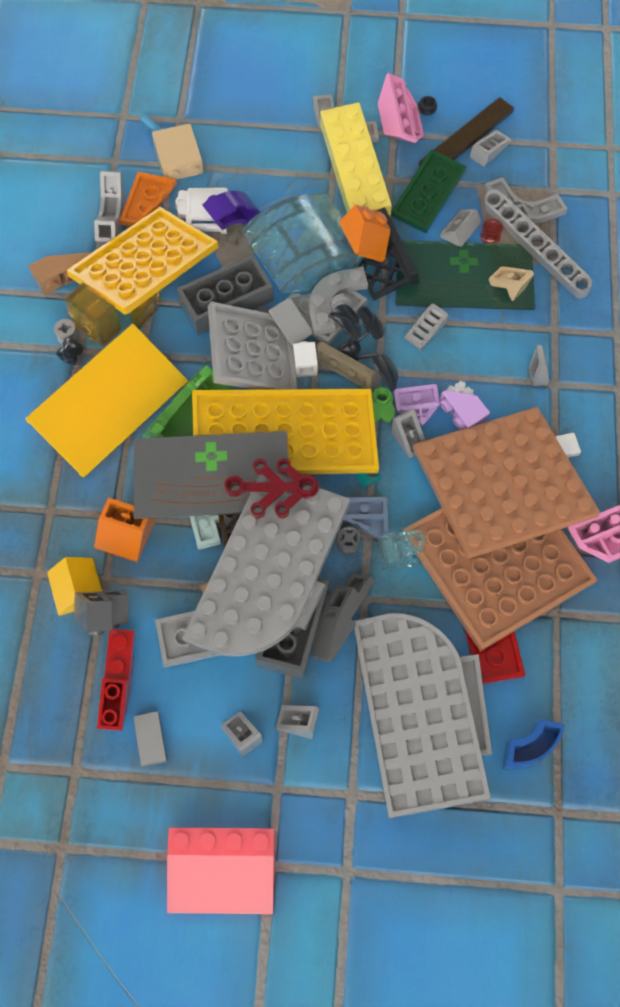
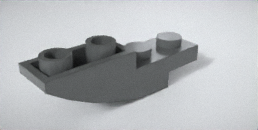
[312,573,375,662]

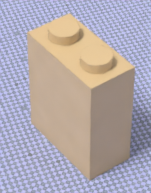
[152,123,204,180]

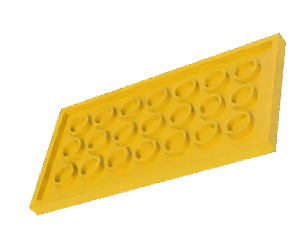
[192,389,379,474]

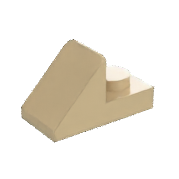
[488,266,534,301]

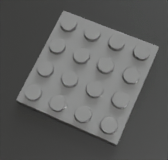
[208,302,297,390]

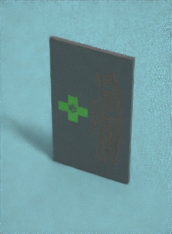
[133,431,289,519]

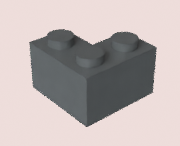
[74,590,129,635]

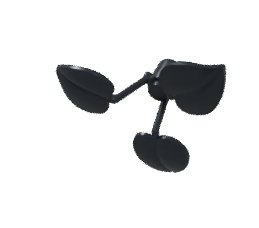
[328,304,398,392]

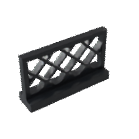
[342,207,421,301]

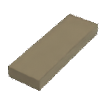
[316,341,376,389]

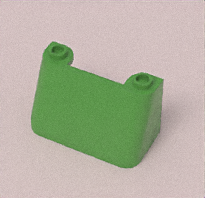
[142,365,234,438]

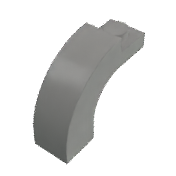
[94,170,124,242]

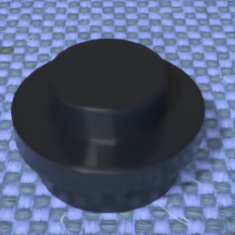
[418,96,437,115]

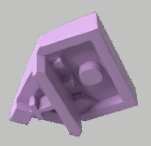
[393,384,440,426]

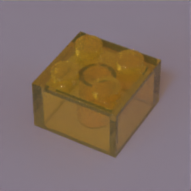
[65,283,121,346]

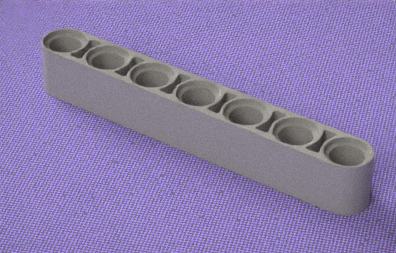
[485,189,592,299]

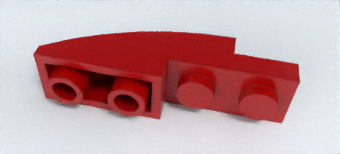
[97,629,135,731]

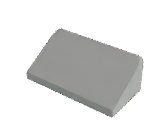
[440,209,481,247]
[268,298,313,347]

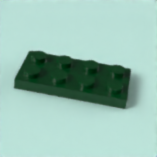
[391,149,467,233]

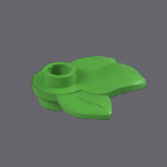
[371,387,395,423]

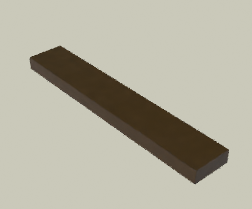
[419,97,514,167]

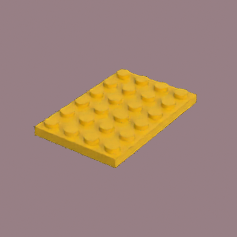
[67,207,219,315]

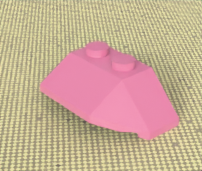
[378,73,424,143]
[568,505,620,563]

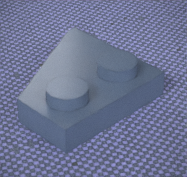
[342,497,389,541]

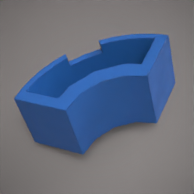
[503,719,565,770]

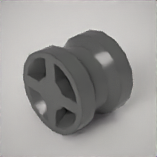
[337,526,361,555]

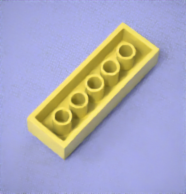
[320,102,392,216]

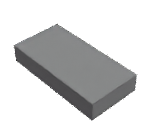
[133,711,167,767]

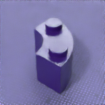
[202,191,261,231]

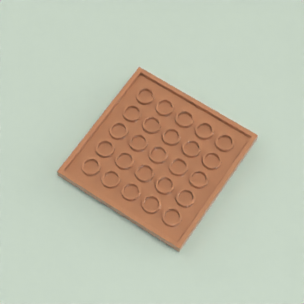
[413,407,600,559]
[402,508,598,652]

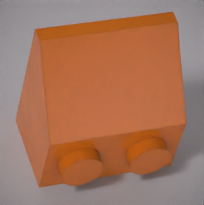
[339,204,391,262]

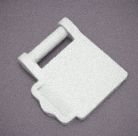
[175,188,228,234]

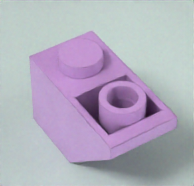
[440,390,490,430]

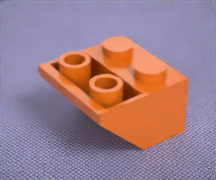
[94,497,155,563]

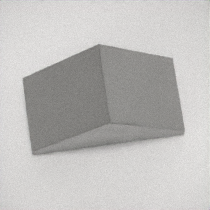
[391,408,426,458]
[275,705,319,739]
[220,711,263,757]

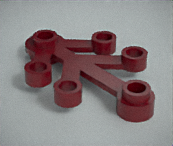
[224,458,319,519]

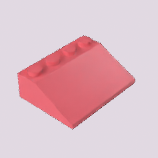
[167,828,275,914]

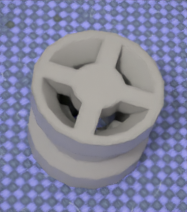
[54,319,78,345]

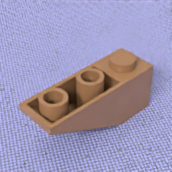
[28,252,92,296]

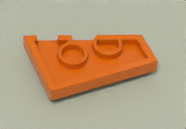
[120,172,177,227]

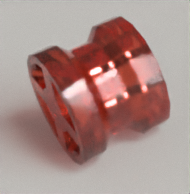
[480,219,503,246]

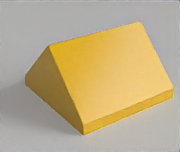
[47,557,102,616]

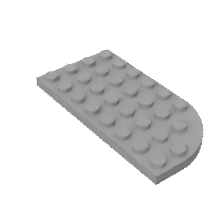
[182,473,351,657]
[354,613,491,819]

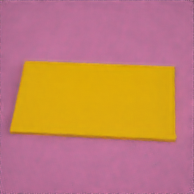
[25,324,188,478]

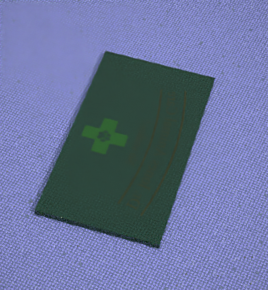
[395,240,536,310]

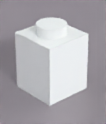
[293,341,318,377]

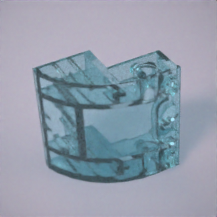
[242,194,363,293]

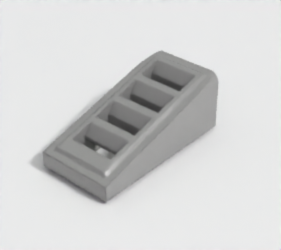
[470,130,511,167]
[404,303,449,351]
[528,345,549,386]

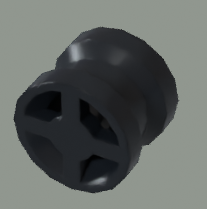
[56,338,84,365]

